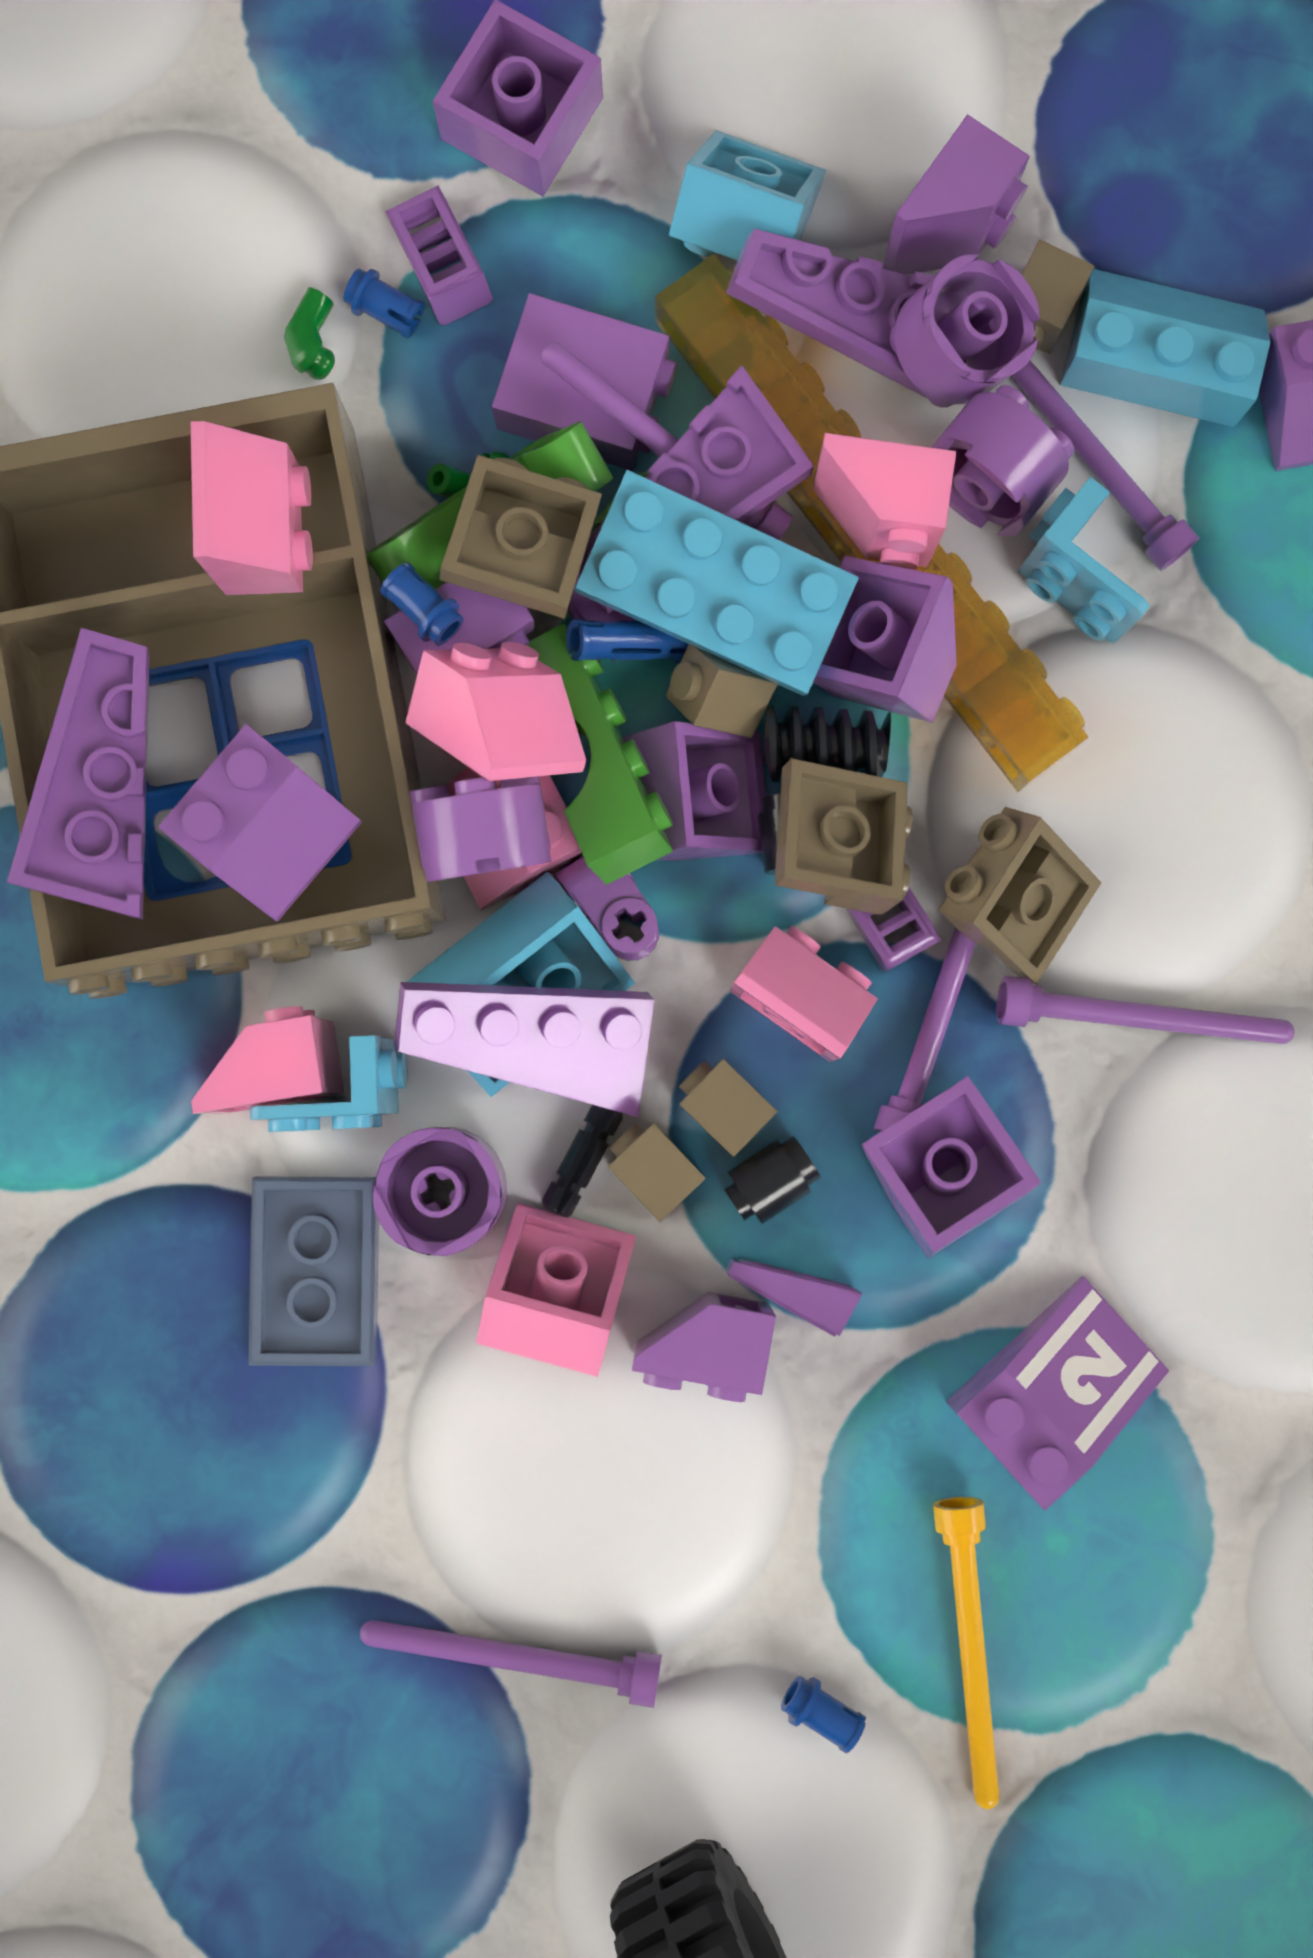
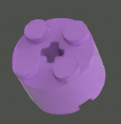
[889,254,1040,408]
[930,385,1075,537]
[409,776,551,882]
[373,1127,507,1256]

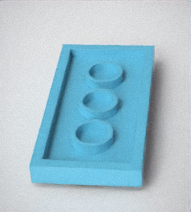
[574,470,859,696]

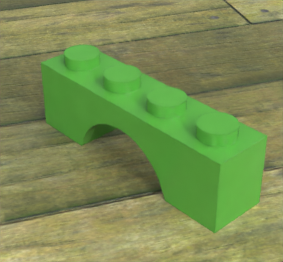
[528,623,673,885]

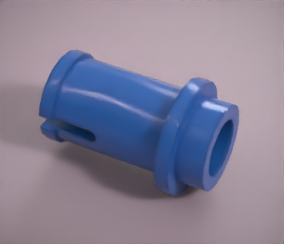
[343,268,425,339]
[380,563,464,646]
[781,1676,866,1753]

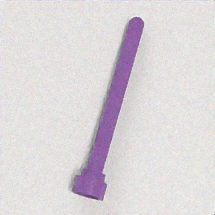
[541,342,793,540]
[1011,360,1200,571]
[873,927,976,1132]
[996,975,1295,1044]
[360,1620,662,1708]

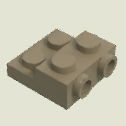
[440,455,602,619]
[774,758,913,915]
[938,807,1102,985]

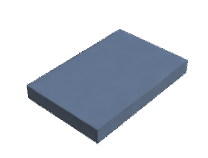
[248,1176,379,1366]

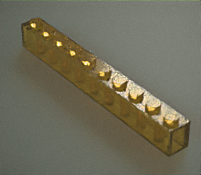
[655,254,1089,792]

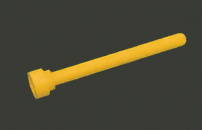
[933,1497,999,1810]

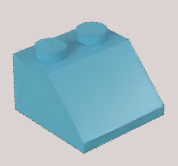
[669,130,827,261]

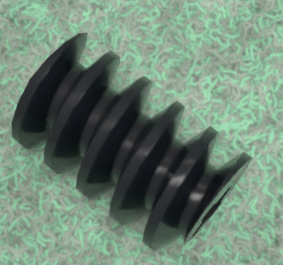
[762,704,891,782]

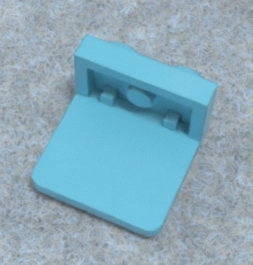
[1018,476,1150,643]
[250,1035,408,1132]

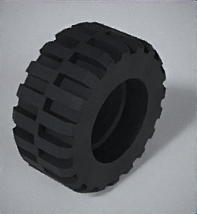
[610,1839,787,1958]

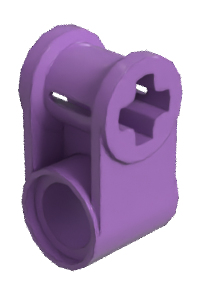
[555,856,659,961]

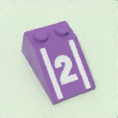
[946,1276,1169,1511]

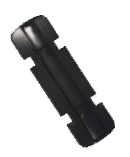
[542,1105,623,1218]

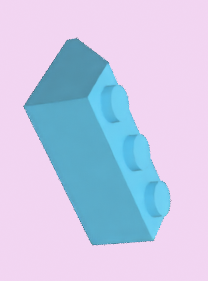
[1060,269,1270,427]
[407,871,635,1097]

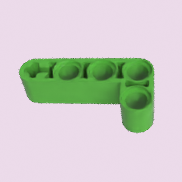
[367,421,613,610]

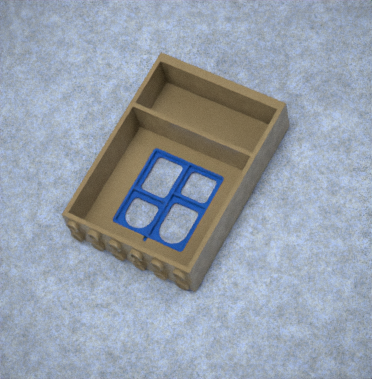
[0,383,446,999]

